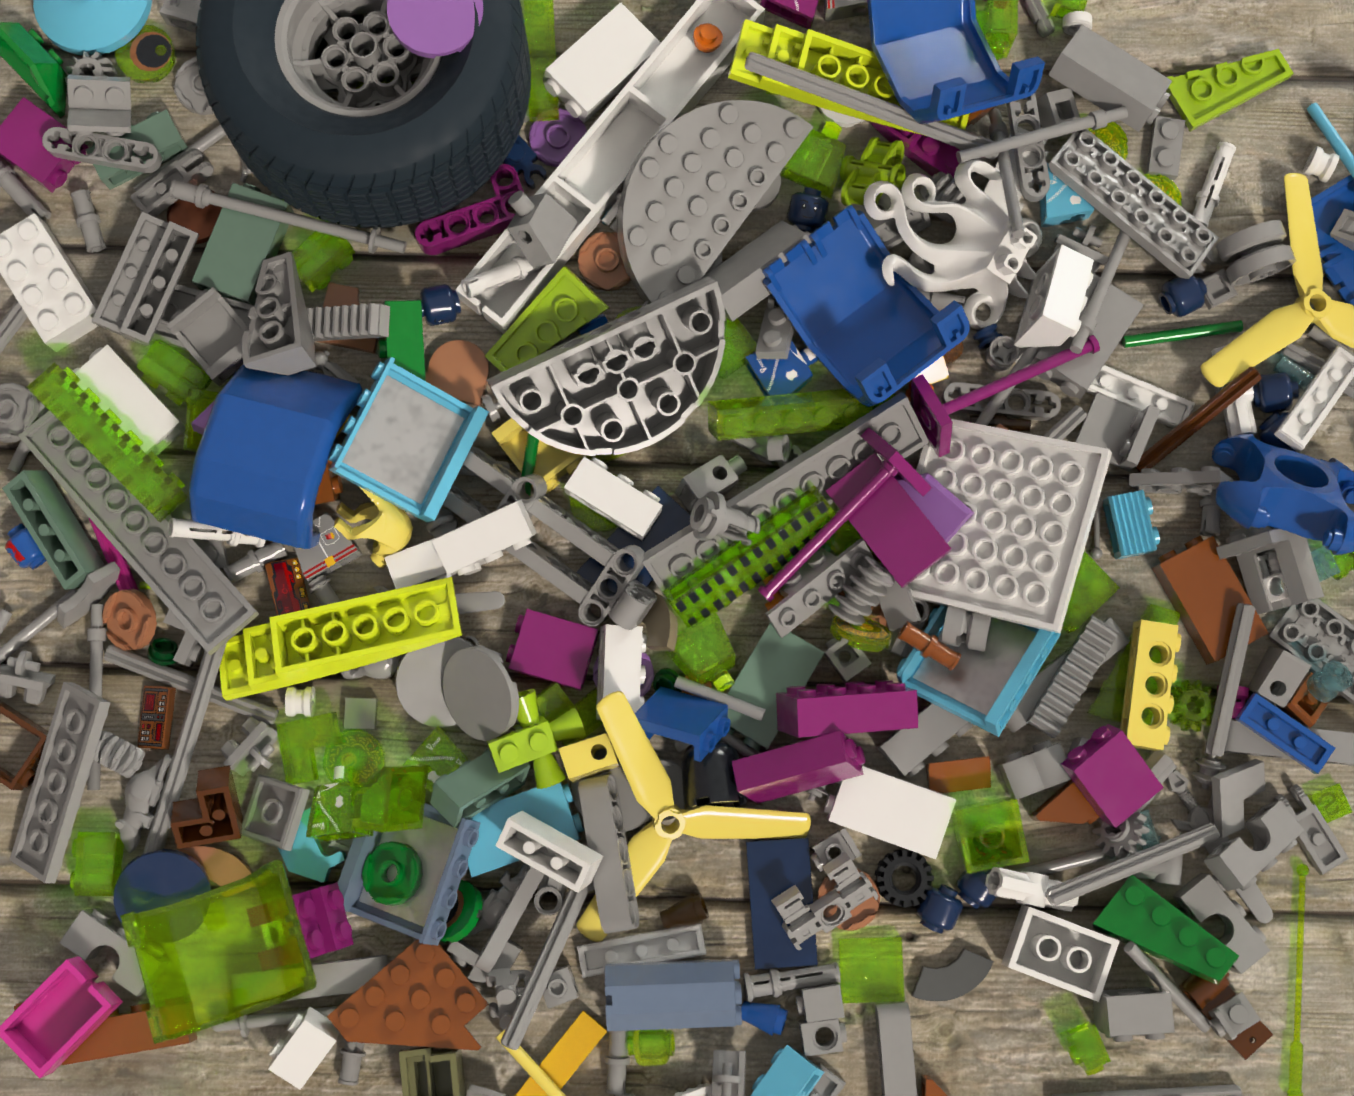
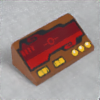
[265,558,311,616]

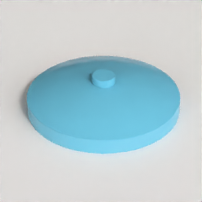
[33,0,152,56]

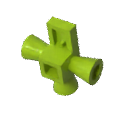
[487,689,586,789]

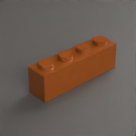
[61,997,197,1065]

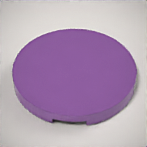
[387,0,483,58]

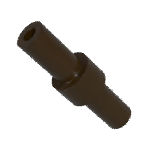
[969,414,1031,432]

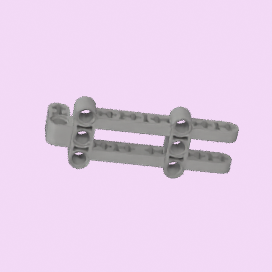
[443,446,657,630]

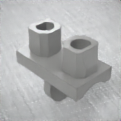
[1053,224,1109,274]
[0,650,56,705]
[221,717,281,777]
[711,1050,746,1096]

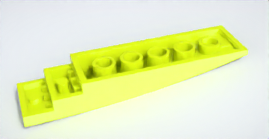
[728,19,969,136]
[219,577,462,701]

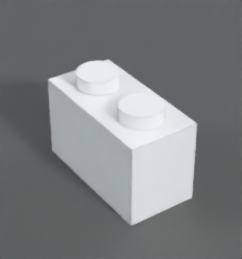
[268,1006,339,1090]

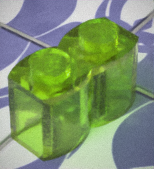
[70,832,124,896]

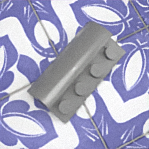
[92,212,199,346]

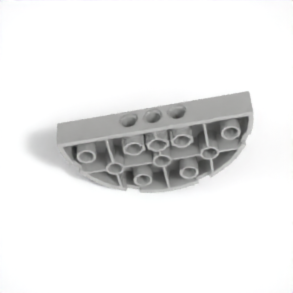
[617,100,814,304]
[486,277,726,456]

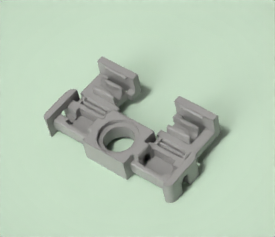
[771,852,879,950]

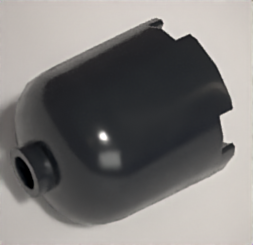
[681,742,747,810]

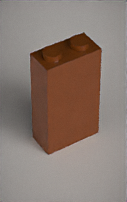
[1152,535,1269,665]

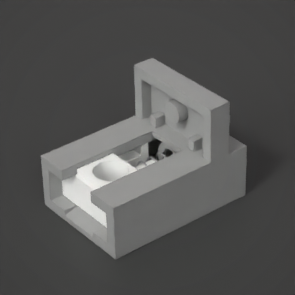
[1216,525,1324,614]

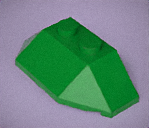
[0,22,68,119]

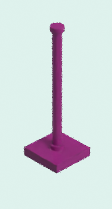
[910,335,1100,458]
[757,427,932,602]

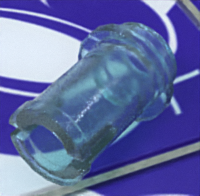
[1273,354,1315,390]
[1137,809,1162,850]

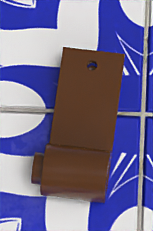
[1179,973,1273,1060]

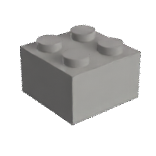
[1093,986,1175,1042]

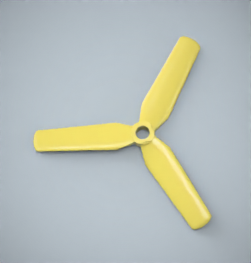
[1200,173,1354,387]
[576,691,811,942]

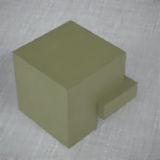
[399,1047,466,1096]

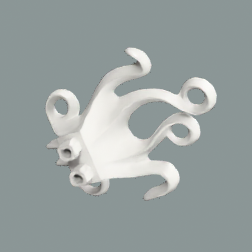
[864,159,1043,331]

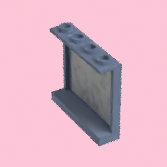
[338,785,481,946]

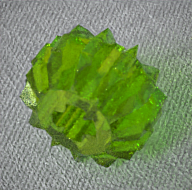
[1170,680,1216,732]

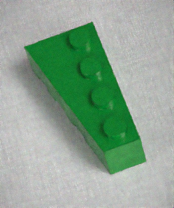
[377,300,426,381]
[1093,875,1239,985]

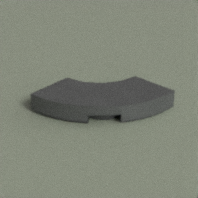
[911,949,994,1001]

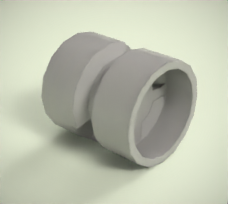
[941,605,992,652]

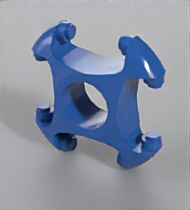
[1212,433,1354,555]

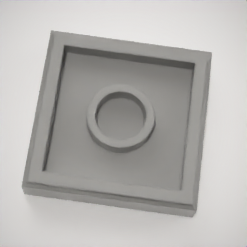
[242,774,310,851]

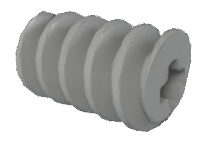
[828,556,894,626]

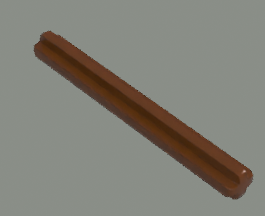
[1135,367,1261,473]

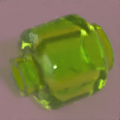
[627,1029,675,1066]

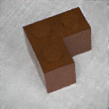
[171,765,243,849]

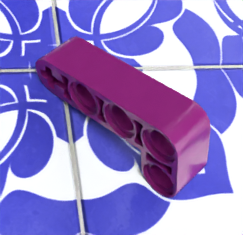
[415,164,524,256]

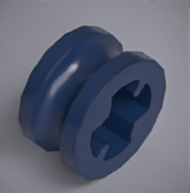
[972,323,1003,350]

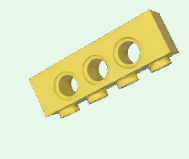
[1120,619,1181,751]

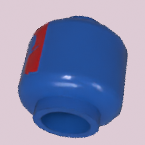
[5,523,46,570]

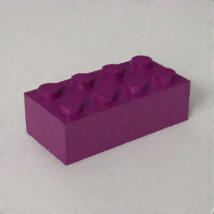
[776,680,918,738]

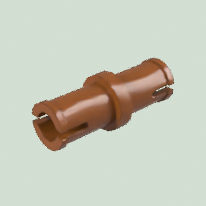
[897,621,961,671]

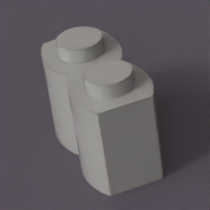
[998,740,1071,800]

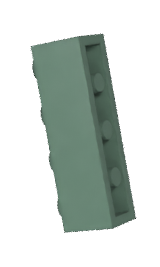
[2,470,105,590]

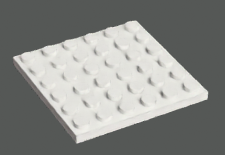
[908,419,1112,634]

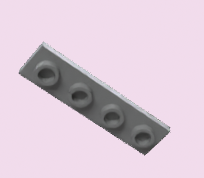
[765,538,875,638]

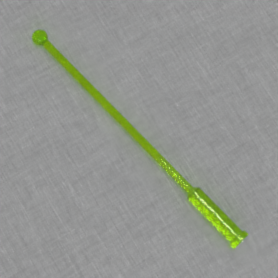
[1287,864,1309,1096]

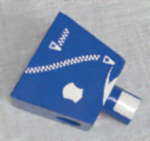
[744,341,818,412]

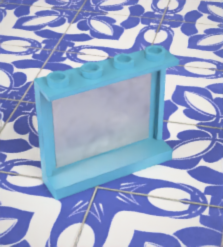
[328,357,489,523]
[896,605,1061,737]

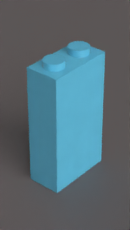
[468,782,584,877]

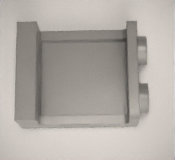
[166,287,248,387]

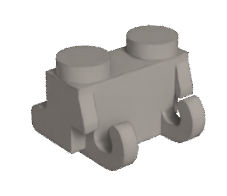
[485,967,531,1030]

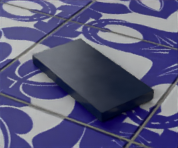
[576,486,690,593]
[746,838,818,970]

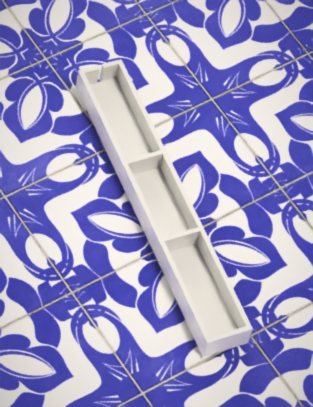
[456,0,765,334]

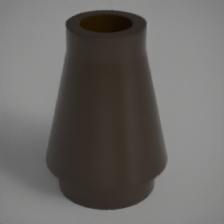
[660,894,709,930]

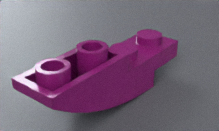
[869,121,961,178]

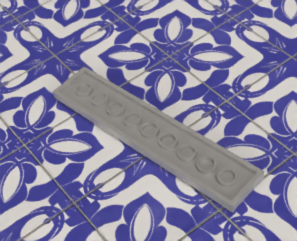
[642,392,930,604]
[18,397,259,656]

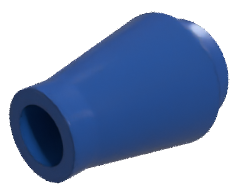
[741,1001,788,1036]

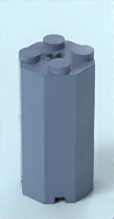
[605,959,742,1031]

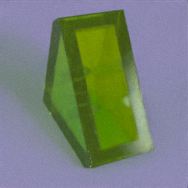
[719,318,757,379]

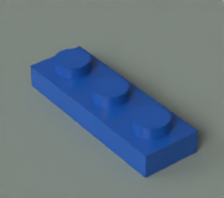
[1236,693,1335,774]

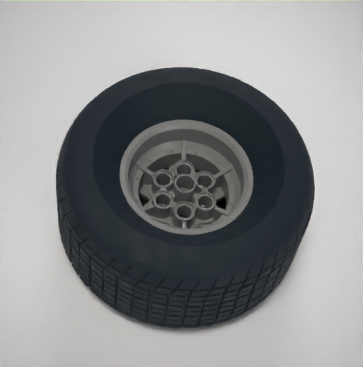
[196,0,531,228]

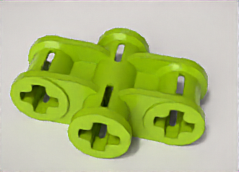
[840,136,906,206]

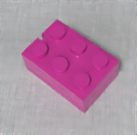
[0,956,123,1079]

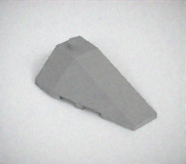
[241,251,317,376]

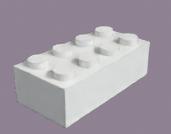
[0,213,98,352]

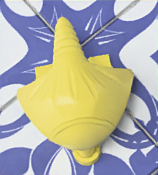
[334,487,413,568]

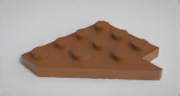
[327,939,489,1051]

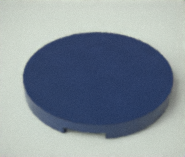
[113,849,212,944]

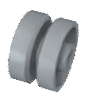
[1216,220,1296,286]

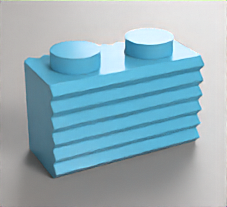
[1103,490,1160,560]

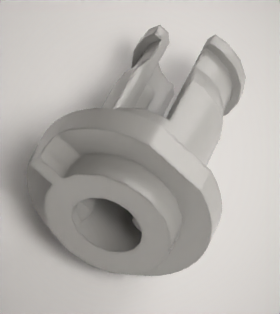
[690,491,760,546]

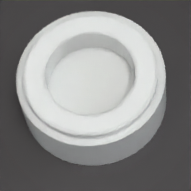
[1062,11,1092,36]

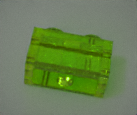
[292,221,355,293]
[137,339,212,407]

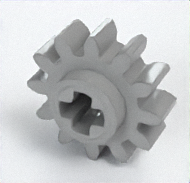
[1093,809,1150,859]

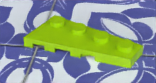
[1166,49,1294,132]
[485,266,610,372]

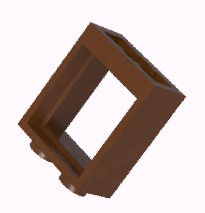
[0,700,48,790]

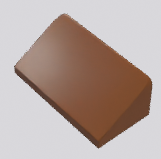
[925,756,991,793]

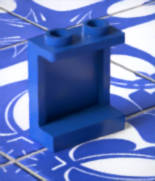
[635,687,731,762]

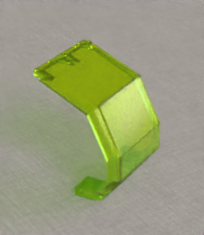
[120,860,317,1044]

